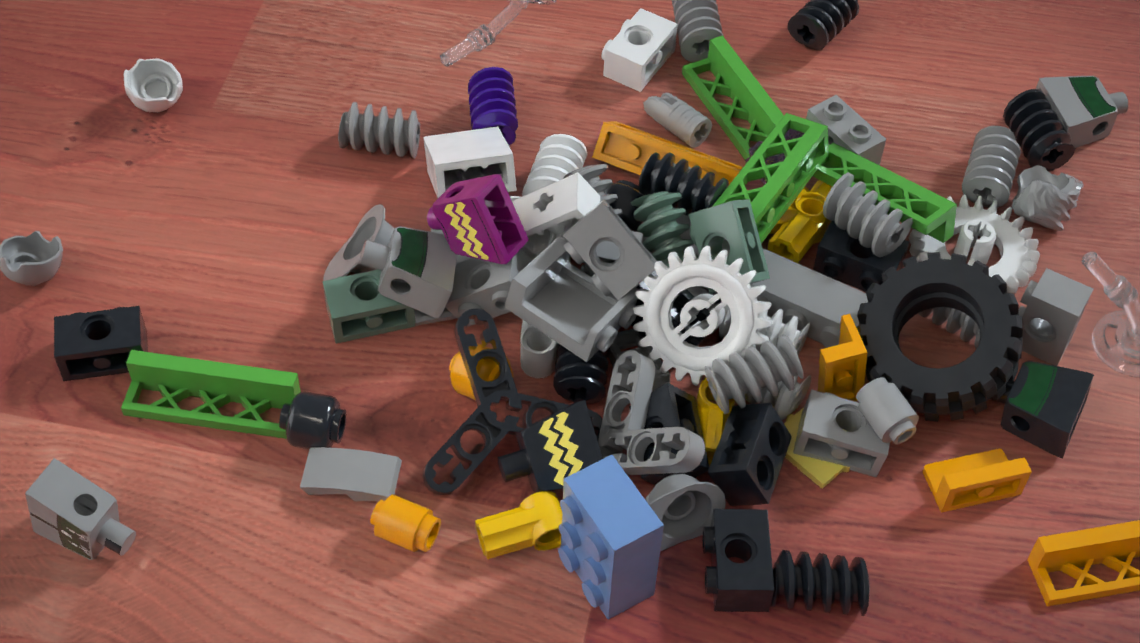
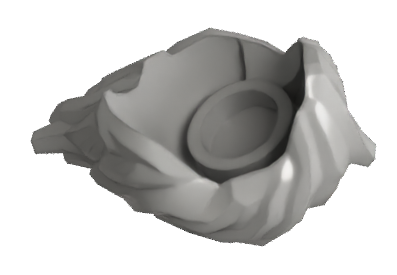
[1012,165,1083,231]

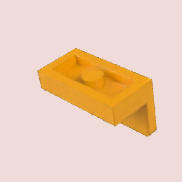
[818,314,868,402]
[922,448,1032,513]

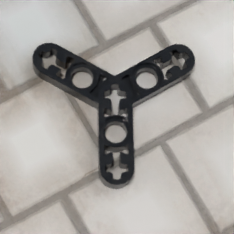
[422,308,603,495]

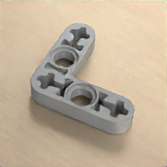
[598,350,705,475]

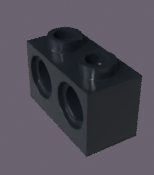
[708,402,792,506]

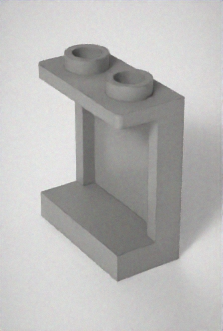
[504,236,638,362]

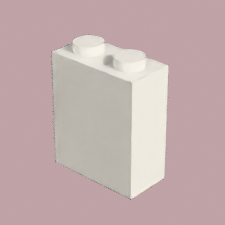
[423,126,517,198]

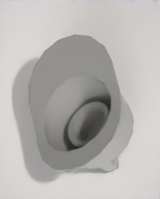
[323,204,394,281]
[645,474,726,551]

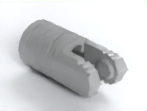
[643,93,712,148]

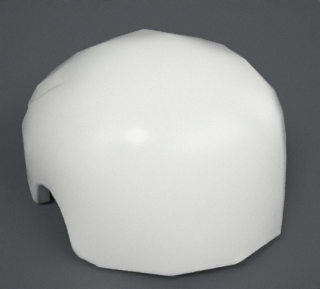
[123,58,183,112]

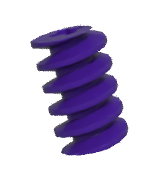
[468,67,518,146]

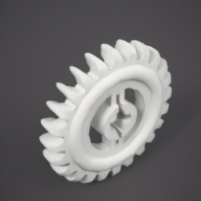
[909,194,1040,294]
[633,246,772,386]

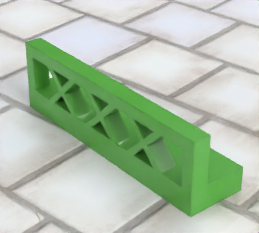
[682,35,795,164]
[712,113,829,243]
[813,142,957,243]
[121,350,301,439]

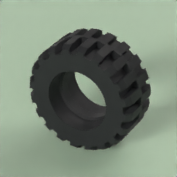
[856,252,1023,422]

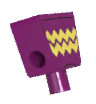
[427,174,529,265]

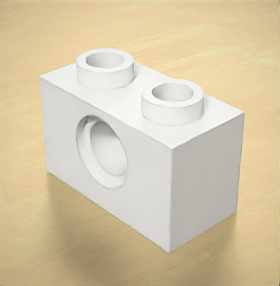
[601,8,678,92]

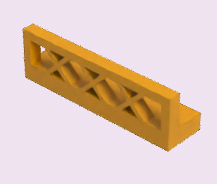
[592,121,743,186]
[1027,520,1140,607]

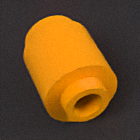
[370,494,441,552]

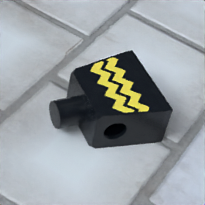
[497,400,603,492]

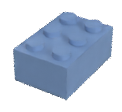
[558,455,664,619]

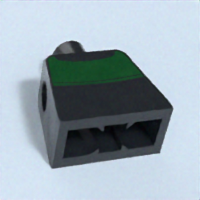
[990,361,1094,459]

